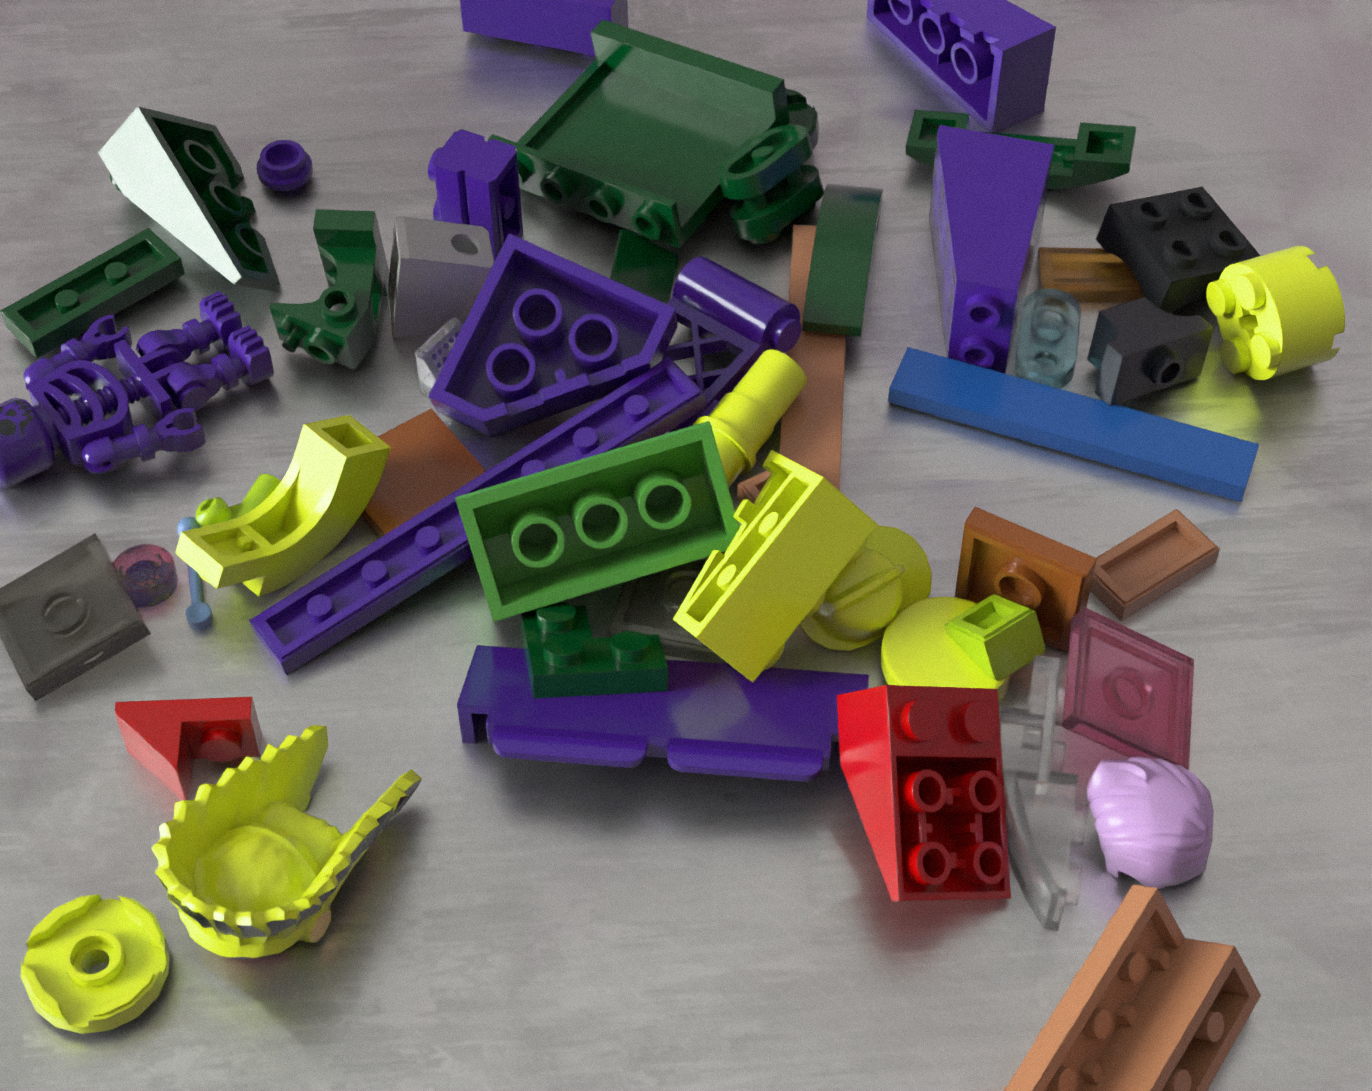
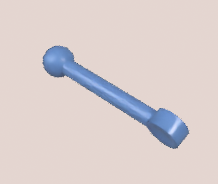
[177,517,213,630]

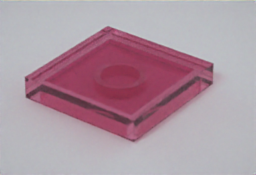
[1062,607,1194,770]

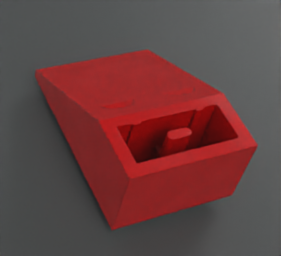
[837,685,1011,902]

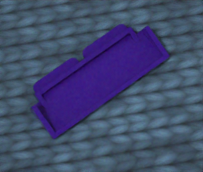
[457,645,869,782]

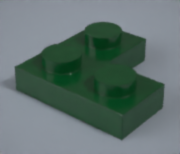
[521,602,668,699]

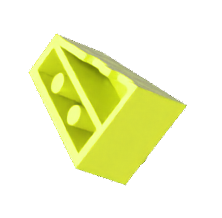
[673,450,878,683]

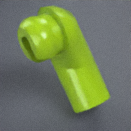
[195,474,281,527]

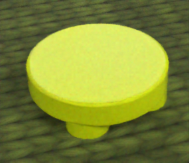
[881,597,1011,701]

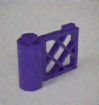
[661,256,802,432]

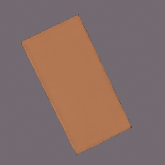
[1090,509,1220,621]

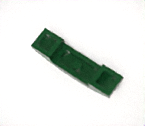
[905,110,1136,189]
[802,184,883,337]

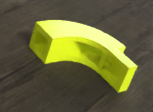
[175,415,391,597]

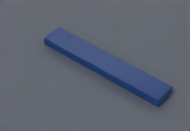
[888,347,1259,502]

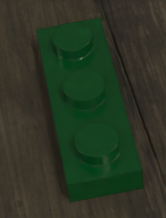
[0,228,185,359]

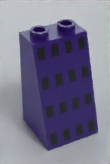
[929,125,1054,374]

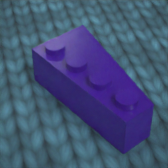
[866,0,1056,133]

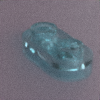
[1014,288,1081,389]

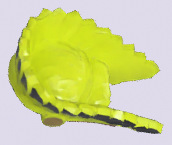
[151,725,422,959]

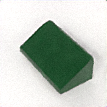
[610,229,678,304]

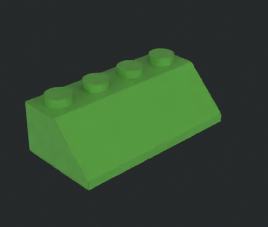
[455,421,739,622]

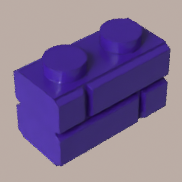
[428,129,524,260]

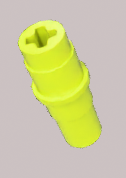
[693,349,807,488]

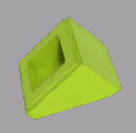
[944,594,1045,681]

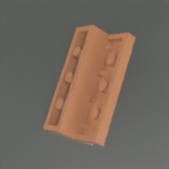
[1003,884,1261,1091]

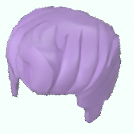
[1087,756,1214,889]

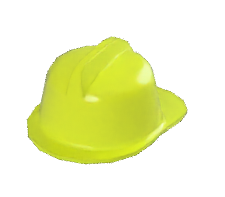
[799,525,932,651]

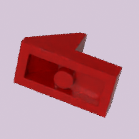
[114,697,262,801]

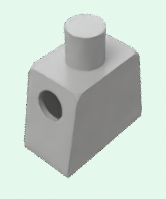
[387,217,495,339]

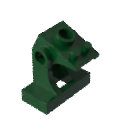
[270,209,389,370]

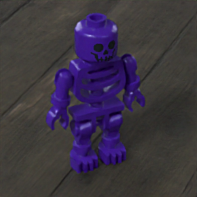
[0,291,274,489]

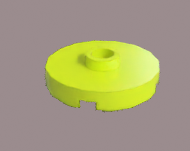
[21,894,169,1034]

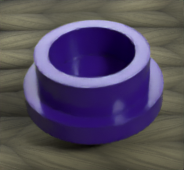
[256,140,313,191]

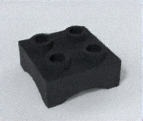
[1096,186,1261,313]

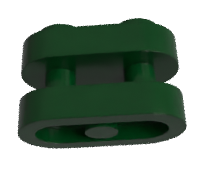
[717,125,824,244]

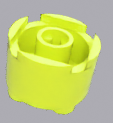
[1206,246,1345,380]

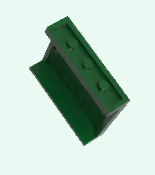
[488,20,790,249]

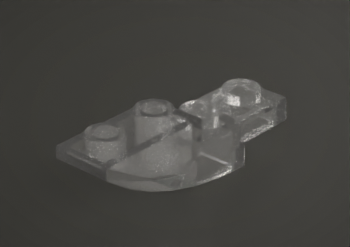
[999,655,1088,931]

